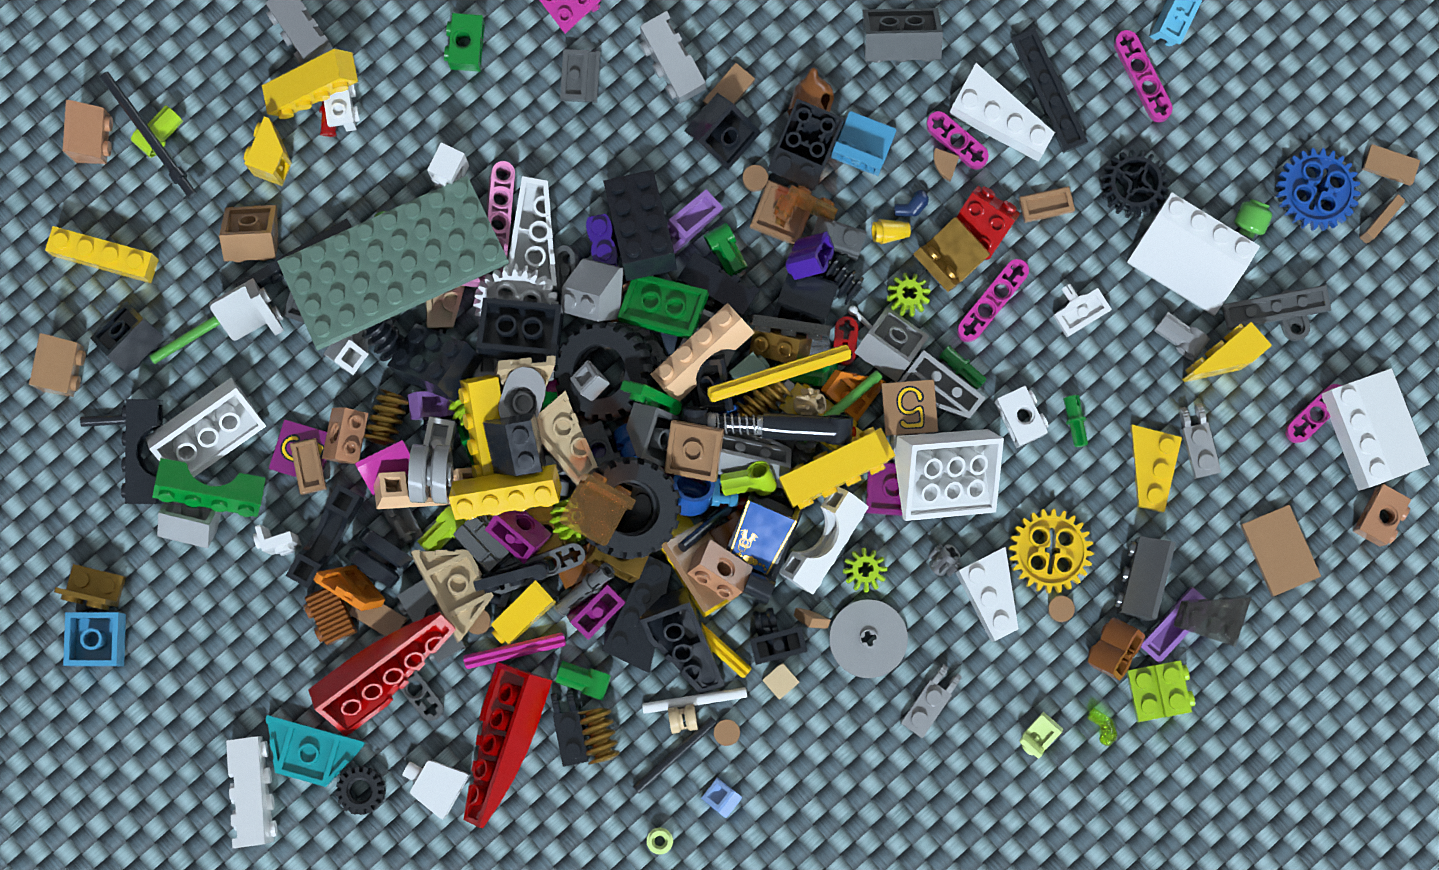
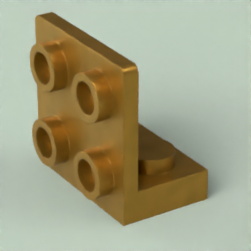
[913,217,990,292]
[54,564,126,610]

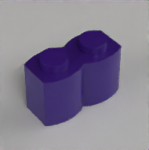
[586,214,618,266]
[786,231,834,280]

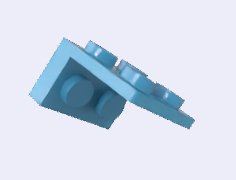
[831,111,896,176]

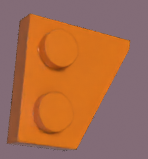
[821,370,886,422]
[314,565,385,611]

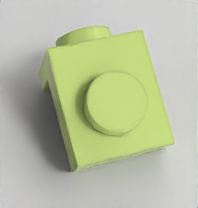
[1019,712,1063,759]

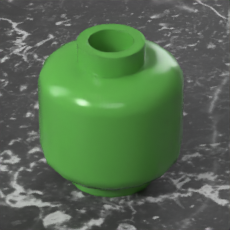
[1234,199,1272,238]

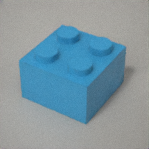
[63,612,126,666]

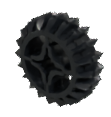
[1100,150,1170,219]

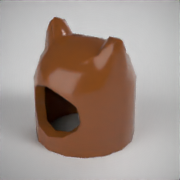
[787,68,834,116]

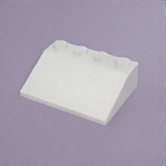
[1127,193,1260,316]
[1322,368,1430,491]
[895,429,1004,521]

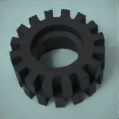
[336,766,386,815]

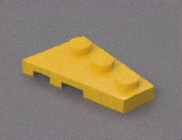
[1130,425,1182,513]

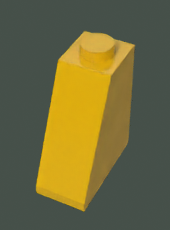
[491,581,556,645]

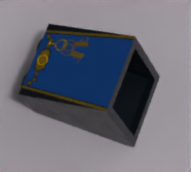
[726,491,800,576]

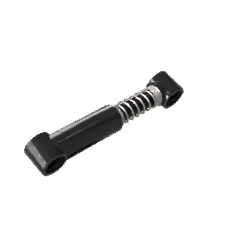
[681,406,853,445]

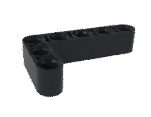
[741,489,804,606]

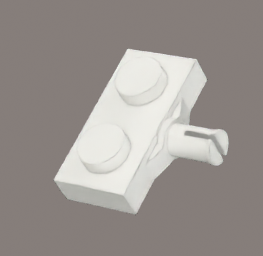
[1053,284,1112,337]

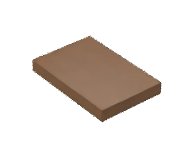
[1240,505,1321,597]
[661,522,726,613]

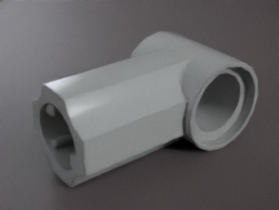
[1154,312,1210,361]

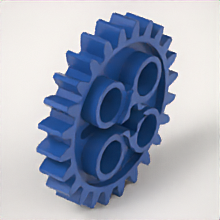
[1275,148,1361,231]

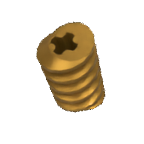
[735,381,793,417]
[363,389,409,447]
[578,707,620,765]

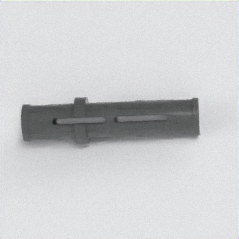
[554,563,615,616]

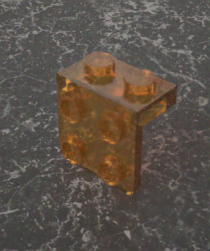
[773,185,838,227]
[560,472,636,546]

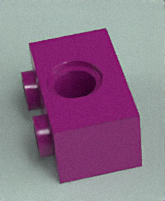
[485,510,552,564]
[566,582,626,640]

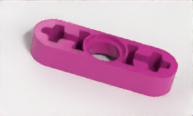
[926,111,989,170]
[1285,384,1342,443]

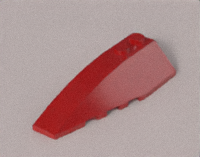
[308,612,456,737]
[463,662,552,828]

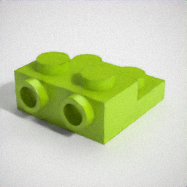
[1126,660,1195,722]

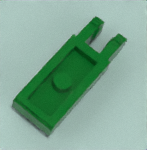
[620,380,682,416]

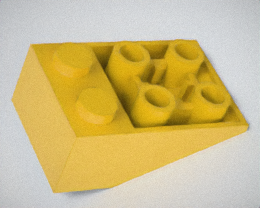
[1182,322,1272,382]

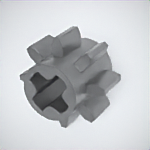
[928,544,962,577]

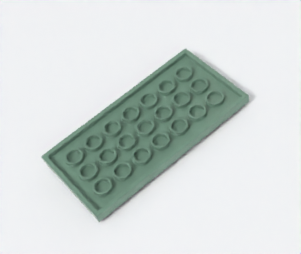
[277,176,509,351]

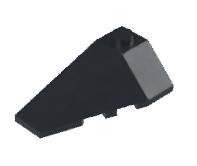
[640,586,725,694]

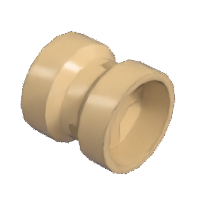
[668,704,698,734]

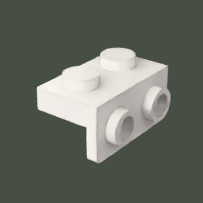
[324,84,360,131]
[253,525,302,556]

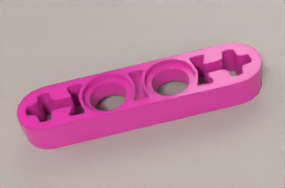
[1114,30,1173,123]
[957,259,1029,343]

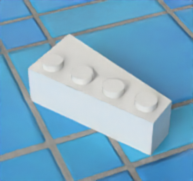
[949,63,1055,162]
[507,176,557,291]
[226,736,277,849]

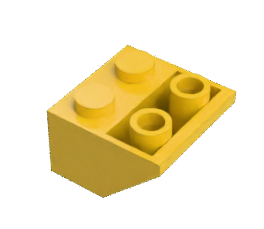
[243,116,292,186]

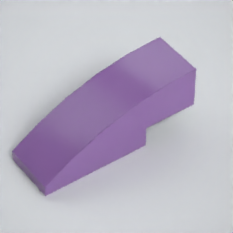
[667,189,723,254]
[408,391,455,420]
[1141,586,1212,664]

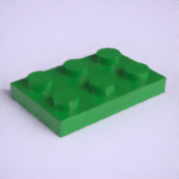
[618,276,709,339]

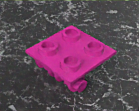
[540,0,601,34]

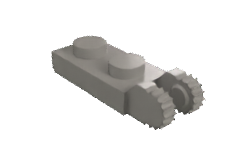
[1179,403,1221,479]
[901,664,962,738]

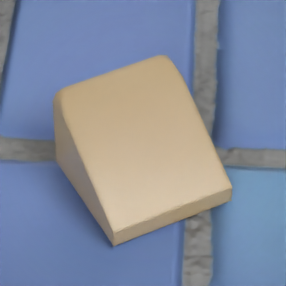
[762,663,800,700]

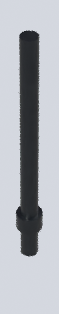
[100,71,197,199]

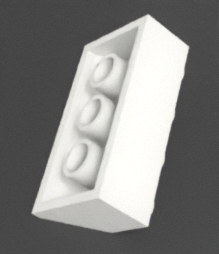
[145,378,266,477]

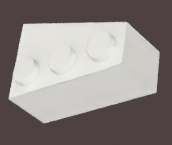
[956,547,1018,642]

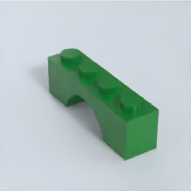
[152,458,265,517]

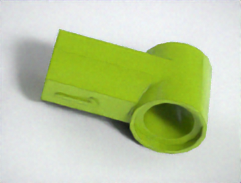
[131,105,183,158]
[720,461,777,496]
[417,505,467,551]

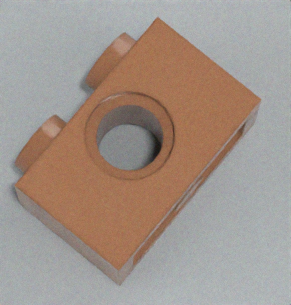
[322,407,368,464]
[1353,484,1411,547]
[687,539,753,601]

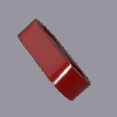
[833,316,858,366]

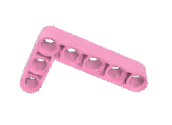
[461,161,515,288]

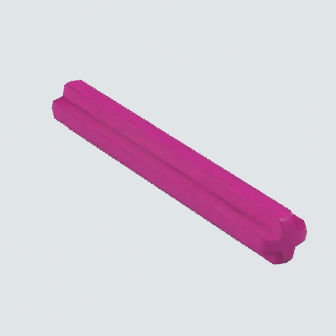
[463,633,566,669]

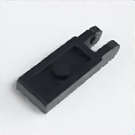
[551,689,589,767]

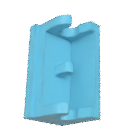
[1149,0,1202,46]

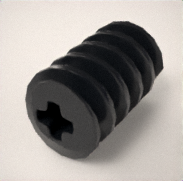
[816,256,864,305]
[362,319,405,362]

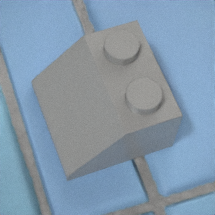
[561,258,623,322]
[854,307,929,382]
[157,501,222,548]

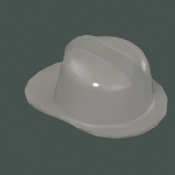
[498,367,546,418]

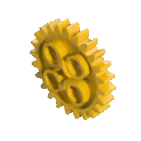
[1008,509,1094,594]

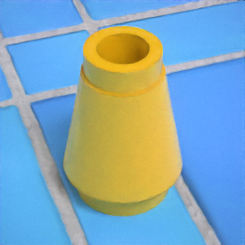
[871,219,911,245]

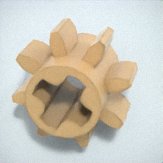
[794,388,826,416]

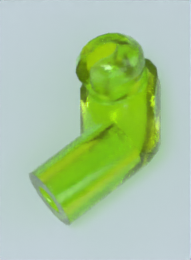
[1087,708,1118,746]

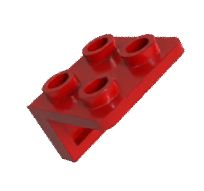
[956,185,1020,260]

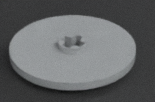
[829,600,908,678]

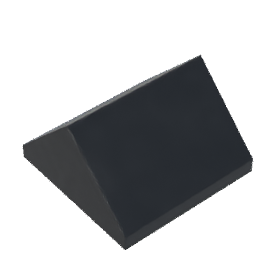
[691,354,734,412]

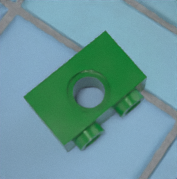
[444,13,485,72]

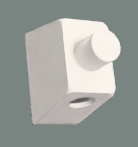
[402,760,470,820]

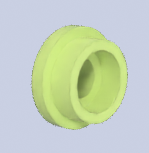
[647,827,673,854]

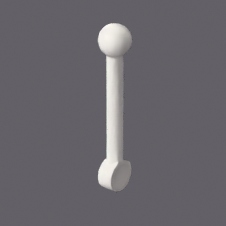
[848,305,872,330]

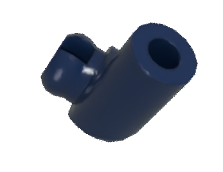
[894,190,929,217]

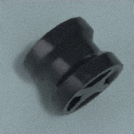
[752,607,778,637]

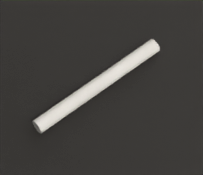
[642,687,747,714]

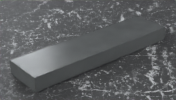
[1222,285,1332,331]

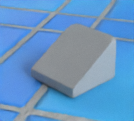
[570,360,609,401]

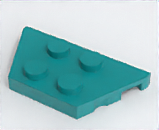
[266,715,366,787]

